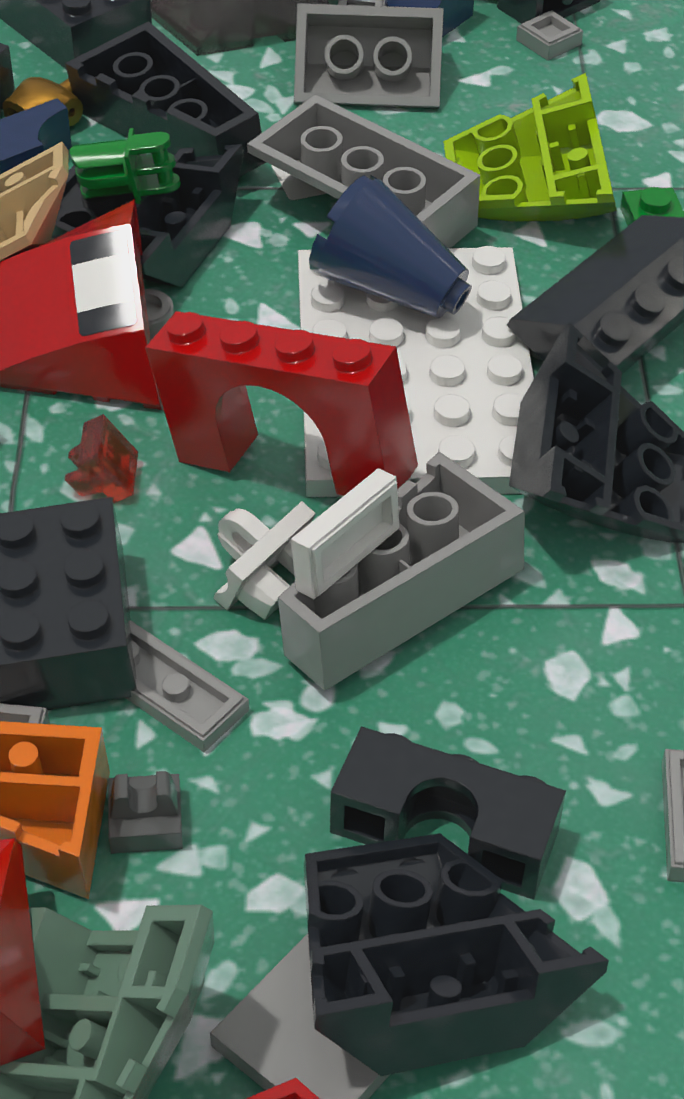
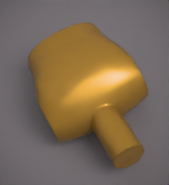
[3,77,83,127]

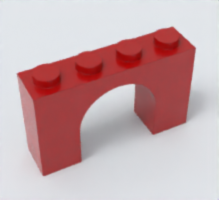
[145,311,418,495]

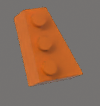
[0,721,110,899]

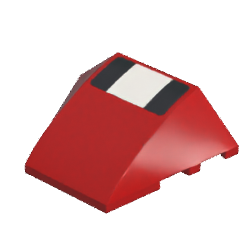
[0,200,162,410]

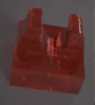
[65,414,138,503]

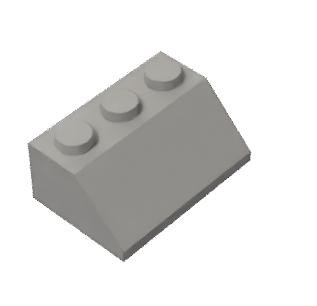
[294,3,443,109]

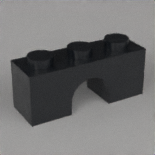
[330,726,566,900]

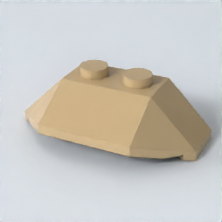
[0,142,69,262]

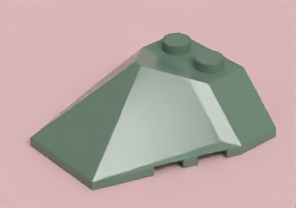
[0,905,214,1099]

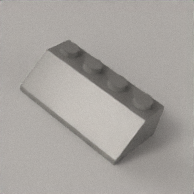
[247,95,480,248]

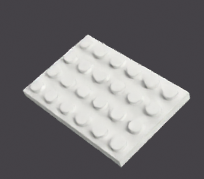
[298,246,534,497]

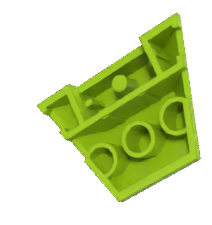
[443,73,617,221]

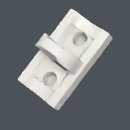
[213,501,316,620]

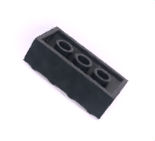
[507,215,684,374]

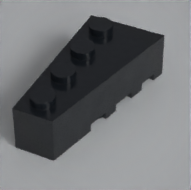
[65,21,266,178]

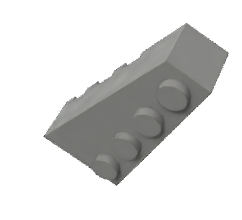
[278,451,525,691]

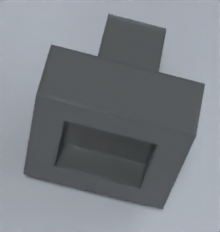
[108,771,183,854]

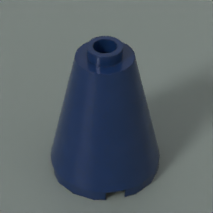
[309,175,472,318]

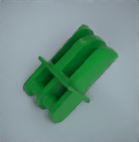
[70,128,181,204]

